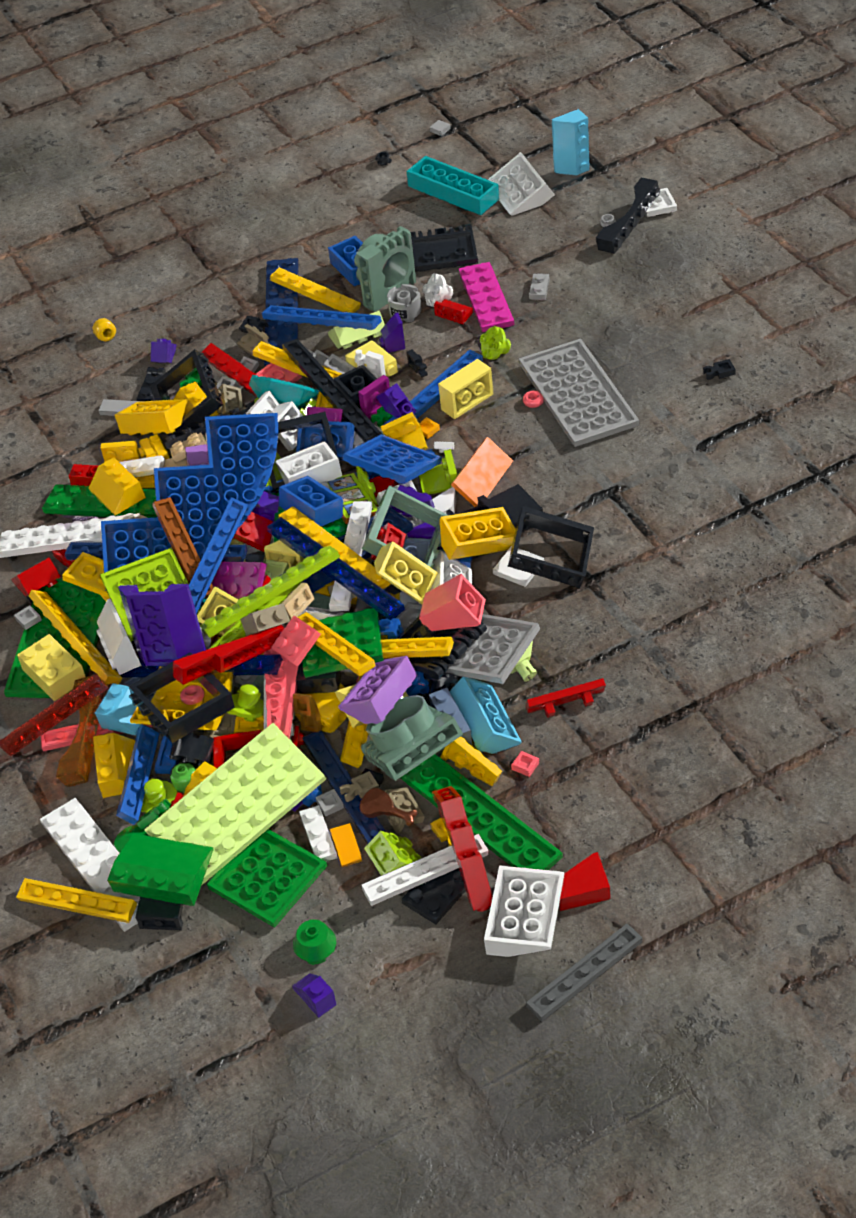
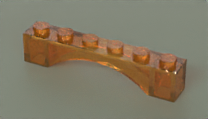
[56,675,105,788]

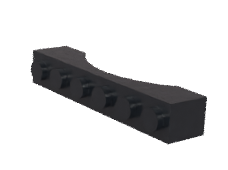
[596,177,660,254]

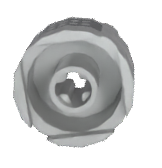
[387,284,422,322]

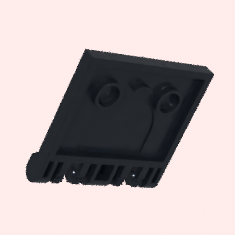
[410,224,478,272]
[384,617,487,680]

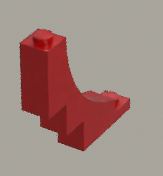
[432,786,493,912]

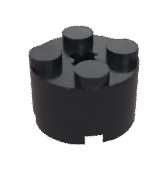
[169,733,215,766]

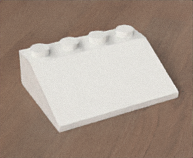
[488,152,555,216]
[484,866,564,957]

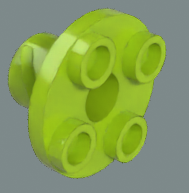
[480,326,511,360]
[227,684,264,722]
[141,779,177,816]

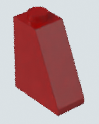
[559,852,611,911]

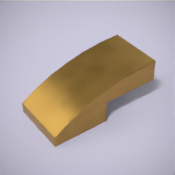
[293,693,322,732]

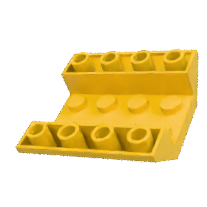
[130,666,233,730]

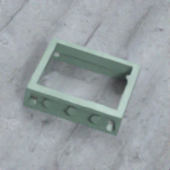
[362,485,449,568]

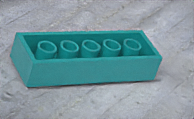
[406,156,499,215]

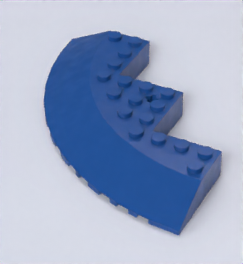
[101,413,278,591]

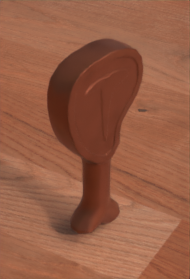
[360,788,418,826]

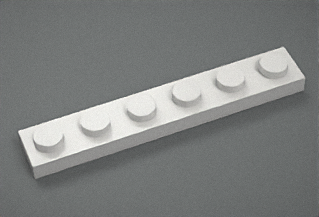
[362,834,488,906]

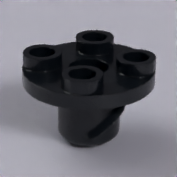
[423,673,461,693]

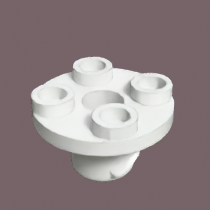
[423,273,453,307]

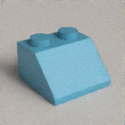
[95,683,142,735]

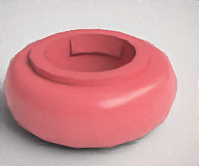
[523,391,544,408]
[180,685,205,705]

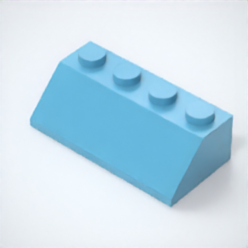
[552,109,590,175]
[450,677,522,754]

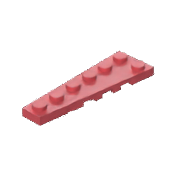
[264,649,298,739]

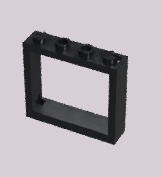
[150,349,223,435]
[268,411,342,493]
[507,506,594,588]
[128,652,235,743]

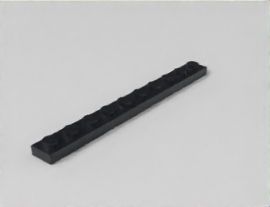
[283,338,383,442]

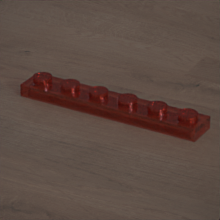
[0,674,109,756]

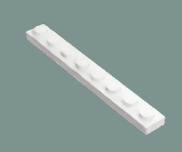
[329,501,372,611]

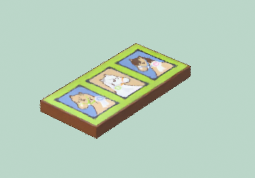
[327,473,378,524]

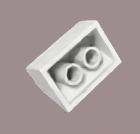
[276,441,342,484]

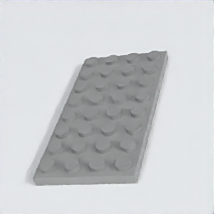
[519,339,639,447]
[396,602,540,684]

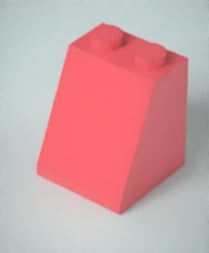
[419,574,486,631]

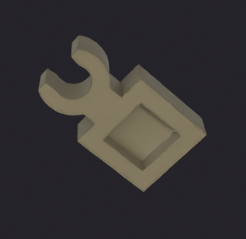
[340,771,379,802]

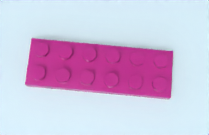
[459,262,514,332]

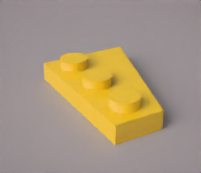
[440,737,502,786]

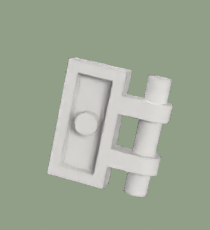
[354,349,386,379]

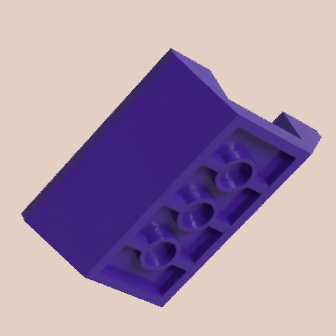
[118,584,206,666]

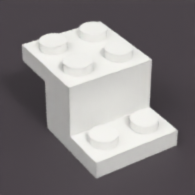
[246,391,303,451]

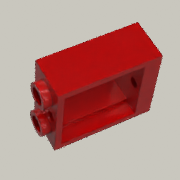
[213,730,262,769]

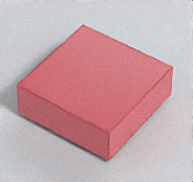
[511,751,540,777]

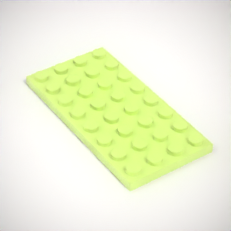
[145,723,326,886]

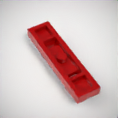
[526,678,606,718]

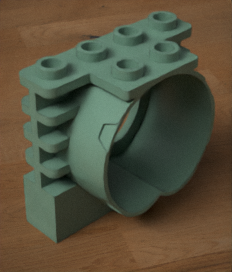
[354,226,416,312]
[361,695,463,781]

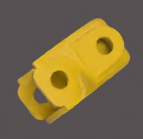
[295,683,347,733]

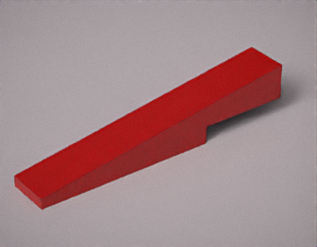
[173,625,284,685]

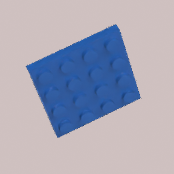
[343,434,442,484]

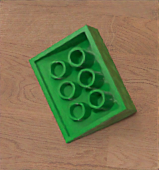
[107,833,214,906]

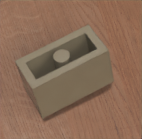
[240,603,290,636]

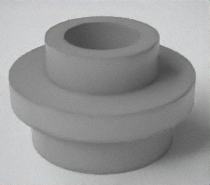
[600,214,616,227]

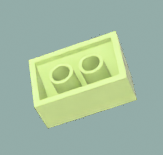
[328,311,385,349]

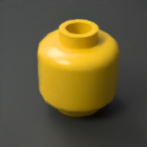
[93,318,116,342]

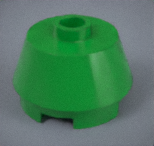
[293,919,336,965]

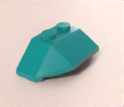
[249,375,319,410]

